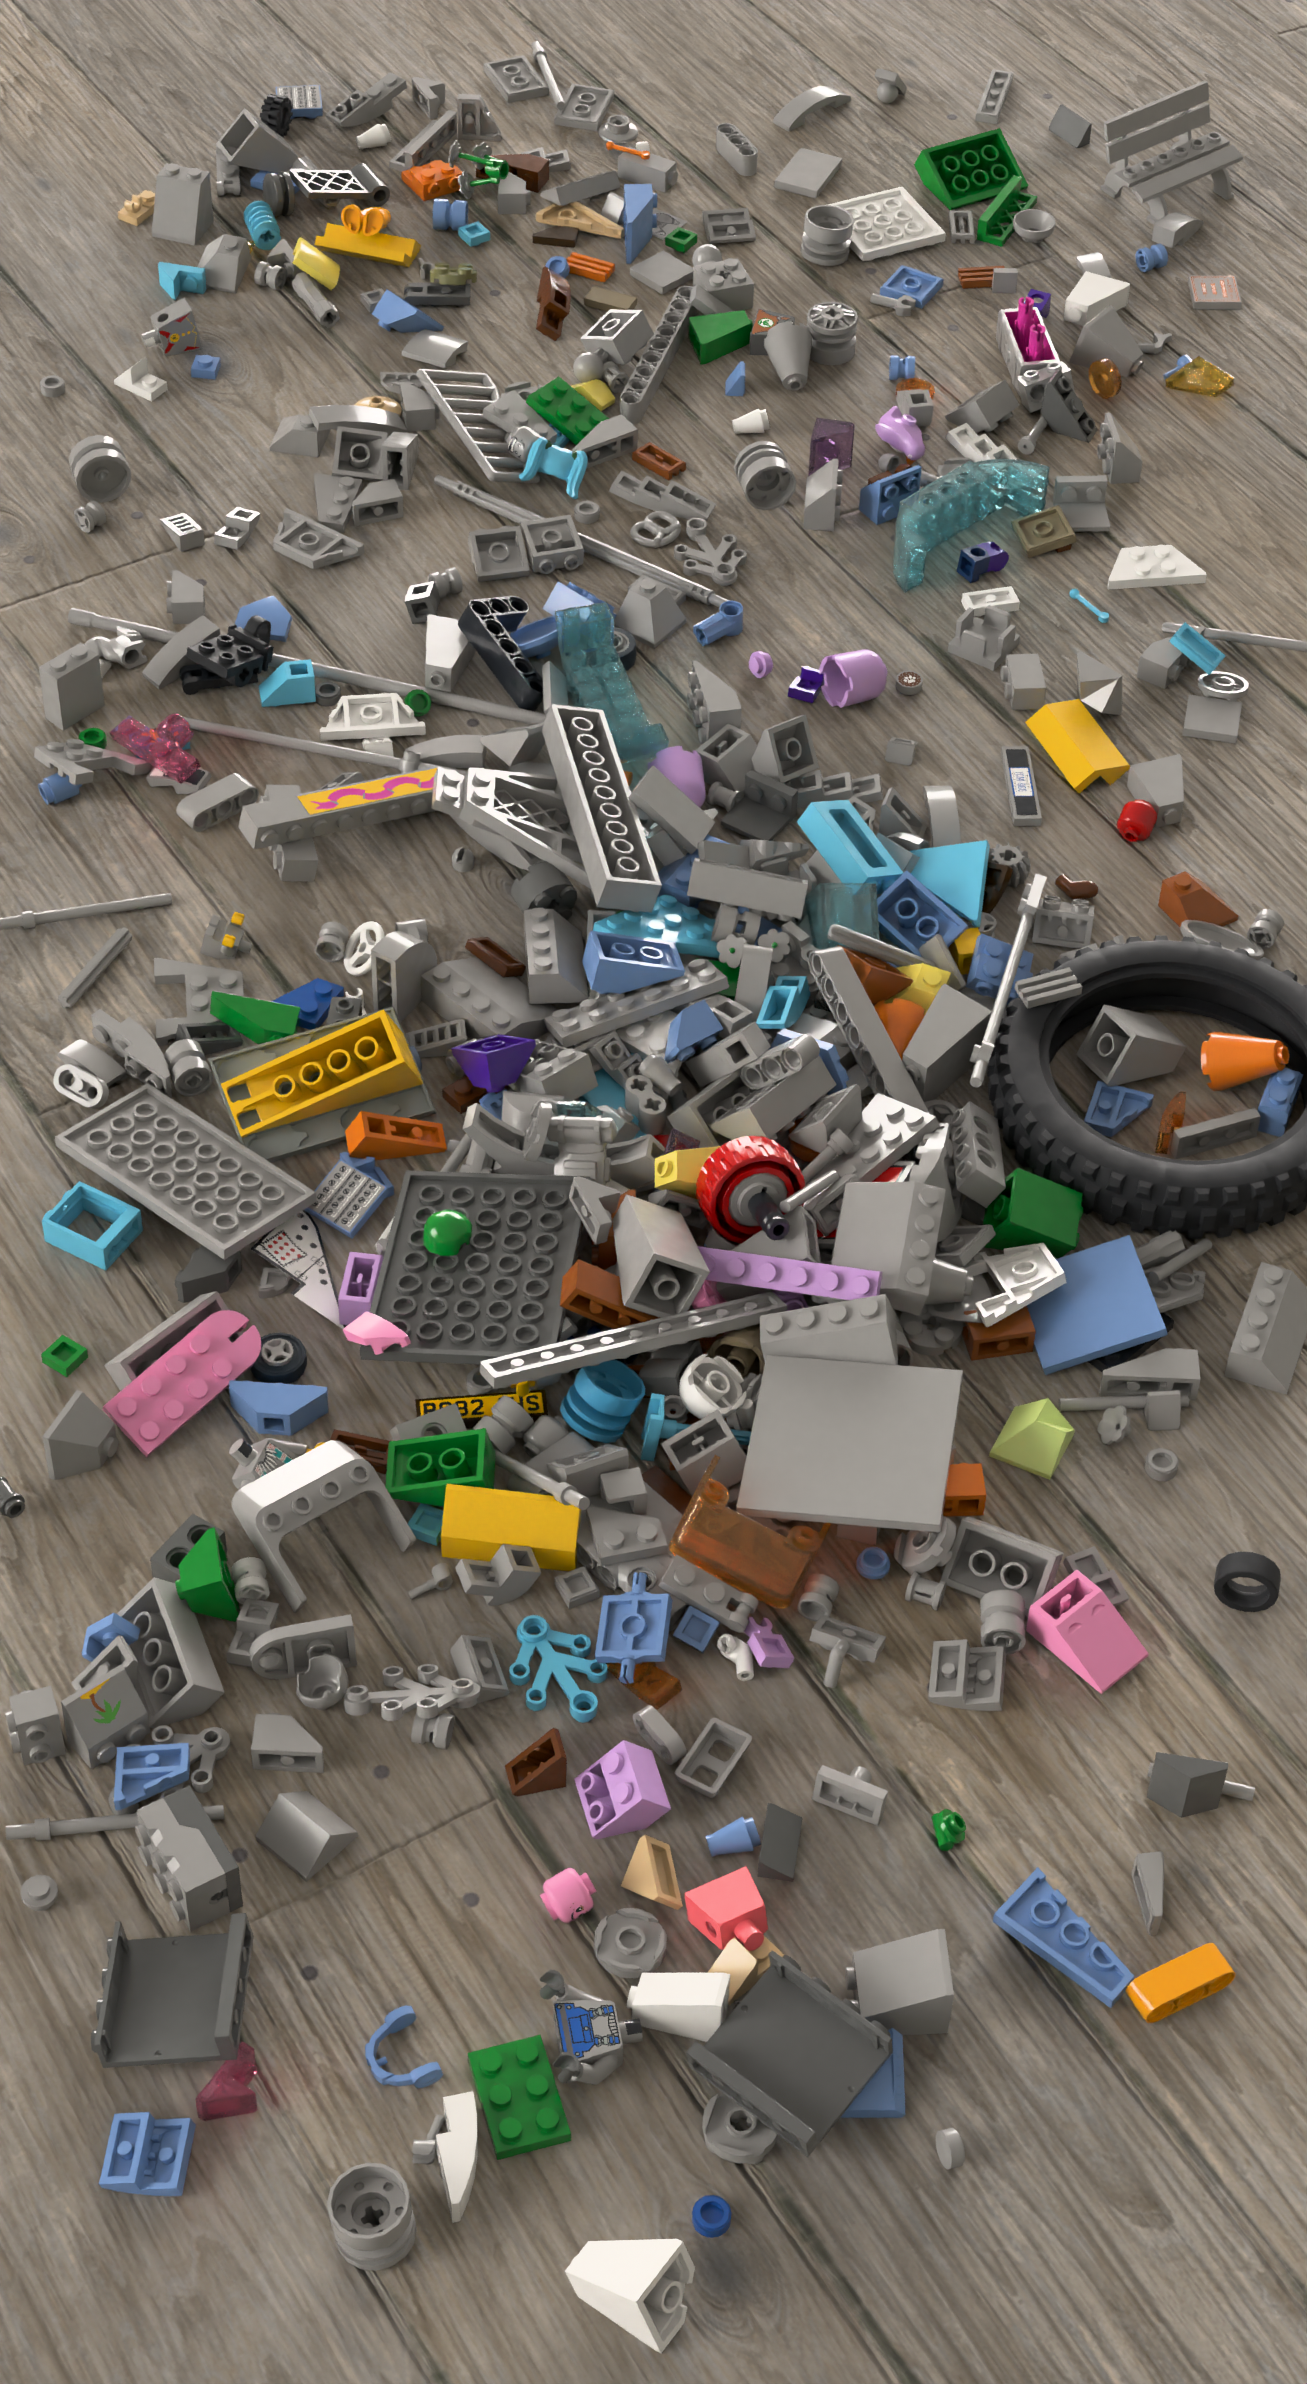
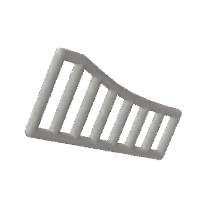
[416,369,541,483]

